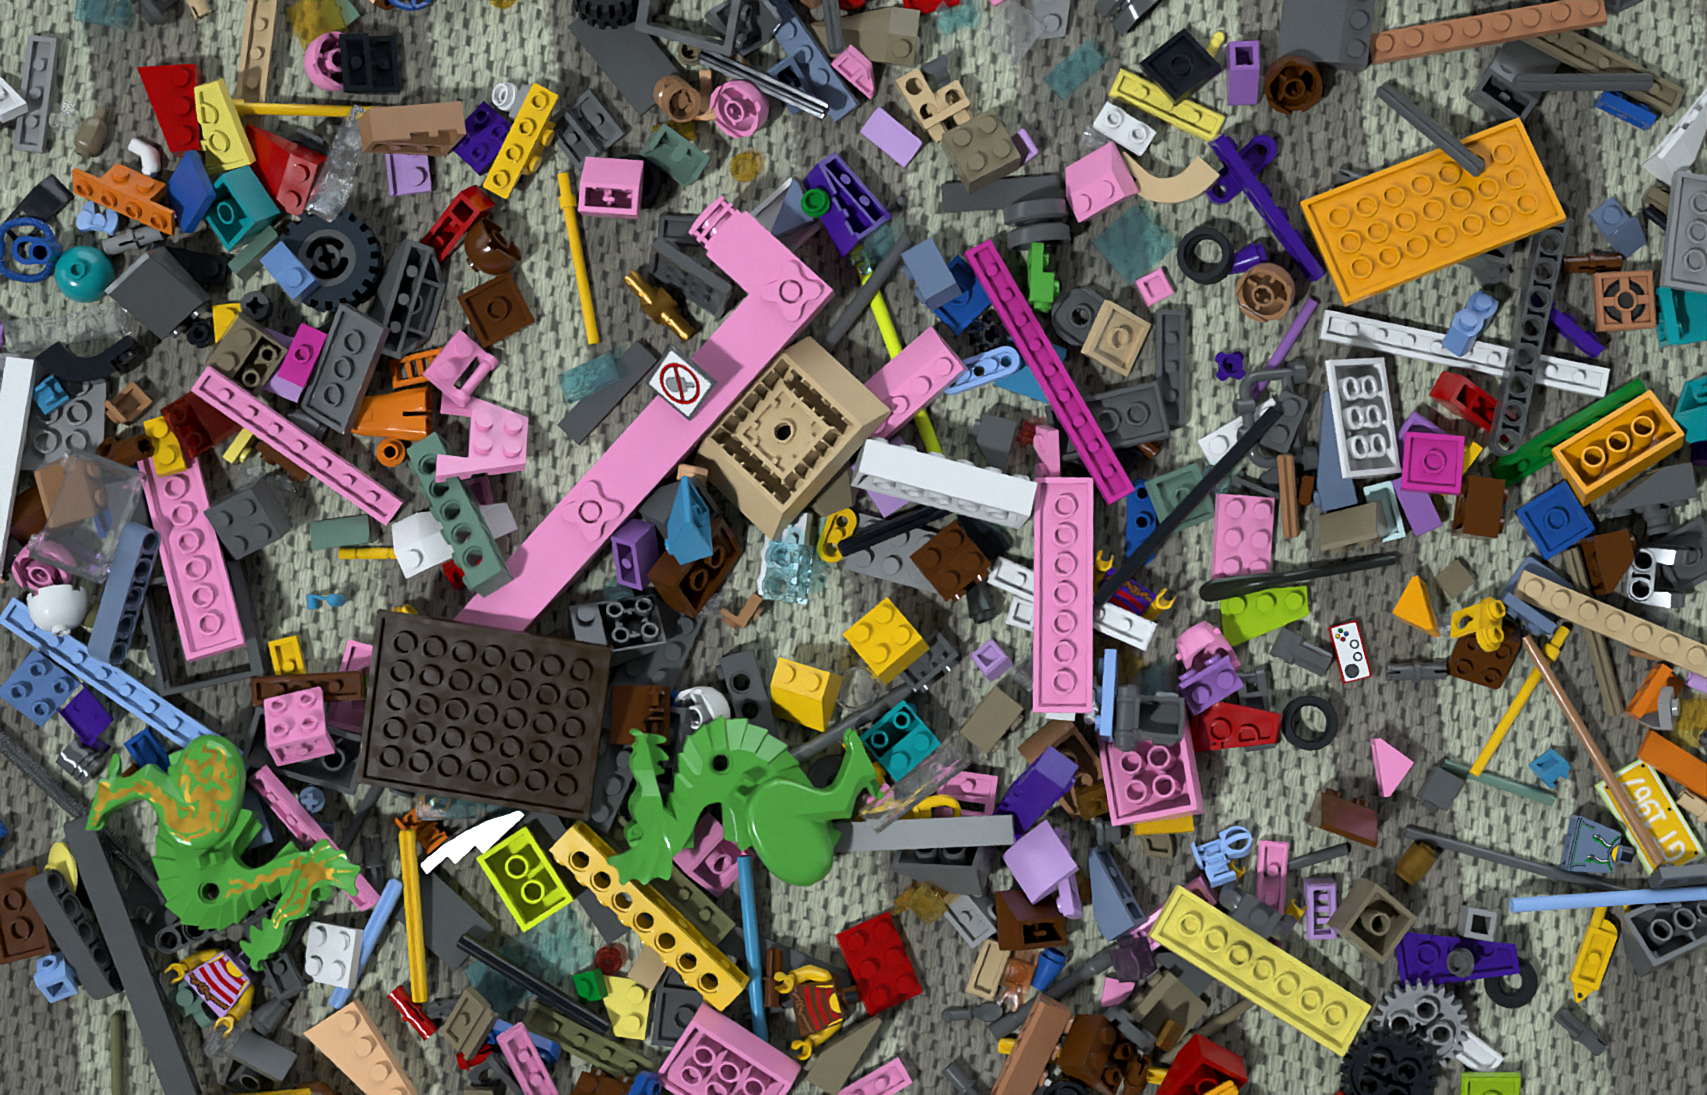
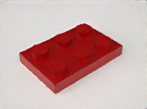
[834,911,923,1016]

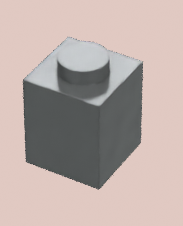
[1416,766,1464,813]

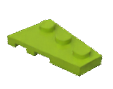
[1219,586,1309,647]

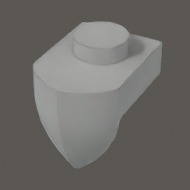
[1638,686,1680,731]

